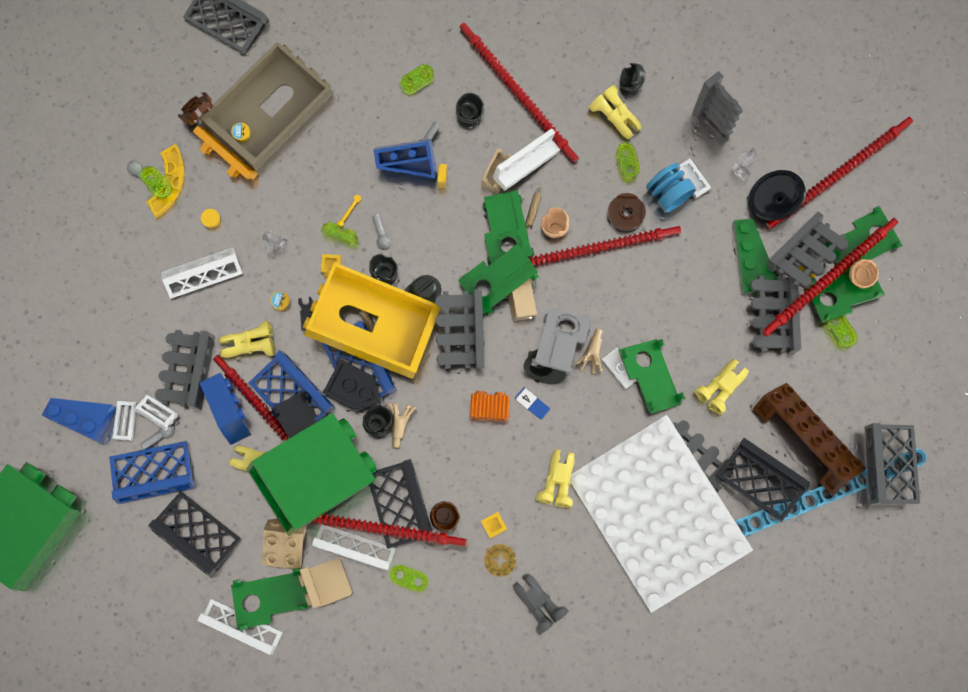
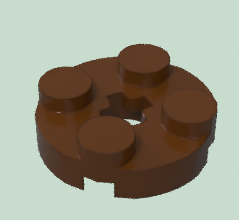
[178,92,213,125]
[608,193,646,231]

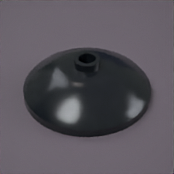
[749,170,806,221]

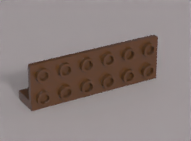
[753,383,866,496]

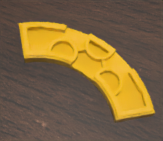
[146,143,185,219]

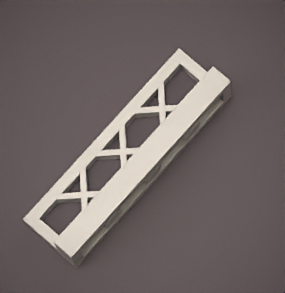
[493,129,560,191]
[161,247,243,299]
[312,524,396,571]
[197,599,283,655]

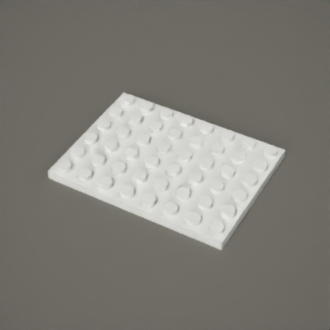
[570,415,753,613]

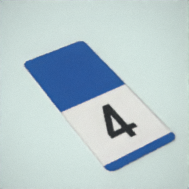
[515,387,550,420]

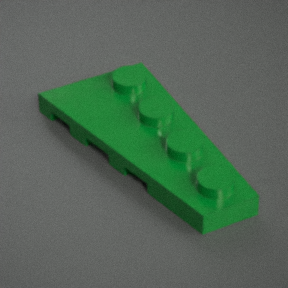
[733,219,777,294]

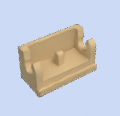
[481,148,512,194]
[508,279,537,322]

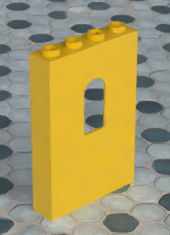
[303,262,441,379]

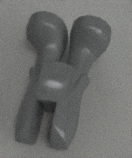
[513,573,569,635]

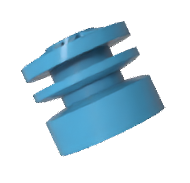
[646,163,697,213]

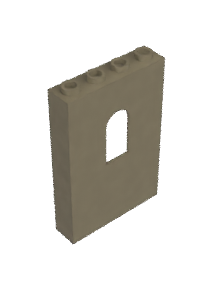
[200,41,332,172]

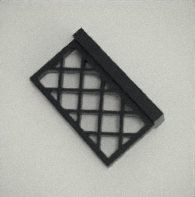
[716,438,810,523]
[370,459,433,549]
[148,491,241,578]

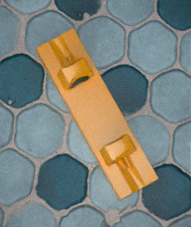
[193,126,258,180]

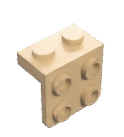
[262,519,307,569]
[298,558,352,609]

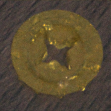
[484,544,516,576]

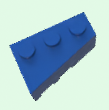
[373,139,437,179]
[200,372,251,445]
[42,398,116,443]

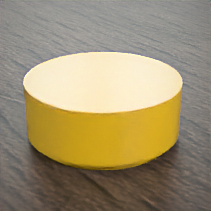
[201,209,221,229]

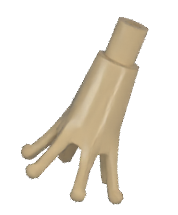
[575,329,603,374]
[387,402,416,448]

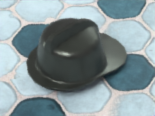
[404,275,442,303]
[523,349,566,384]

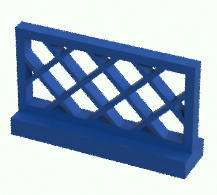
[322,321,397,411]
[248,350,335,422]
[109,441,195,504]

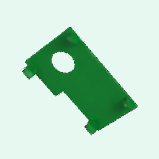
[483,190,534,264]
[824,206,903,274]
[458,244,539,315]
[805,273,885,323]
[618,339,686,414]
[231,568,310,630]

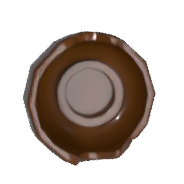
[430,501,460,532]

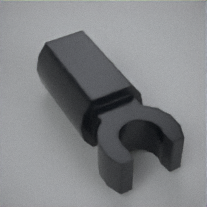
[298,297,313,331]

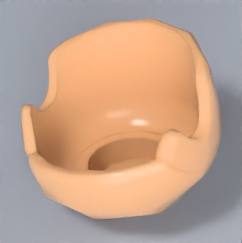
[541,207,569,238]
[849,259,879,288]

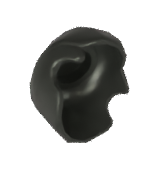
[619,63,646,91]
[456,93,484,123]
[369,253,398,283]
[362,405,393,436]

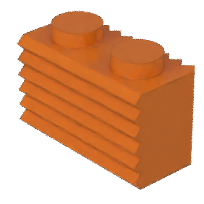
[470,391,510,422]

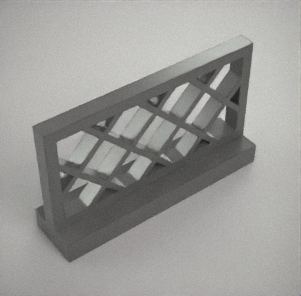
[183,0,269,54]
[864,423,920,505]

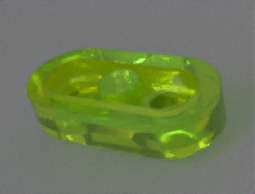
[400,64,434,94]
[616,142,640,179]
[140,166,172,199]
[321,222,358,245]
[826,316,858,348]
[390,564,428,592]

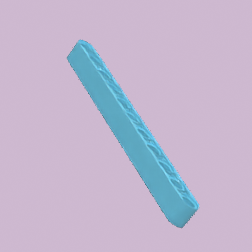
[735,449,927,536]

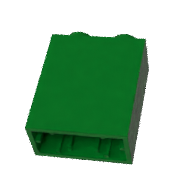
[246,413,377,536]
[0,462,82,591]

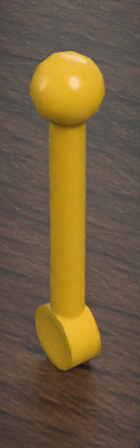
[336,195,361,228]

